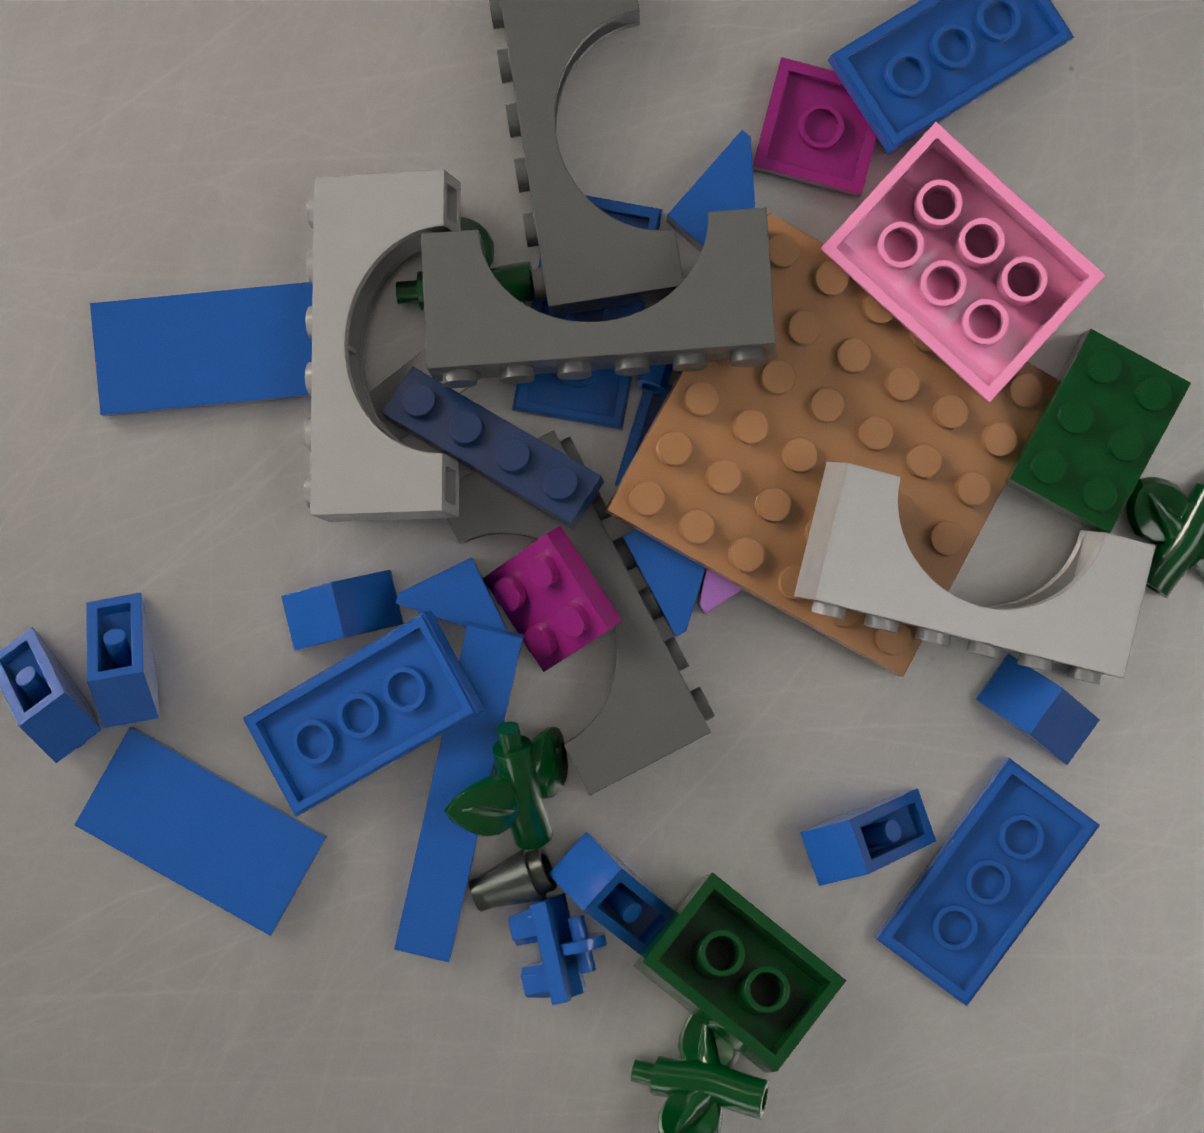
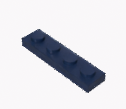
[381,366,604,530]

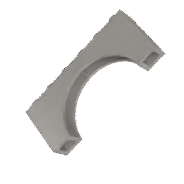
[304,169,461,522]
[794,462,1155,685]

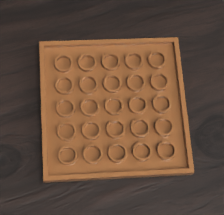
[605,213,1058,677]

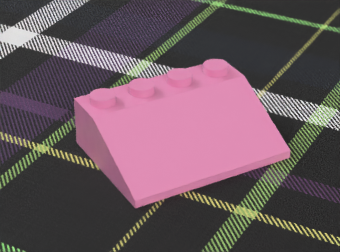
[820,122,1106,403]

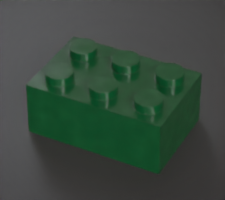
[1005,329,1191,533]
[633,872,847,1073]

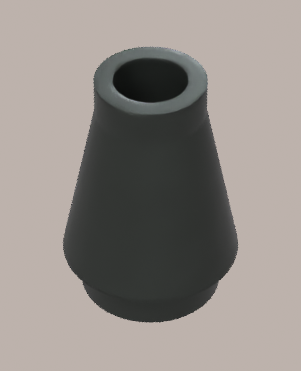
[469,847,557,912]

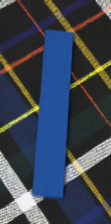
[394,622,524,962]

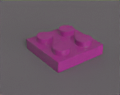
[753,57,877,197]
[483,525,622,672]

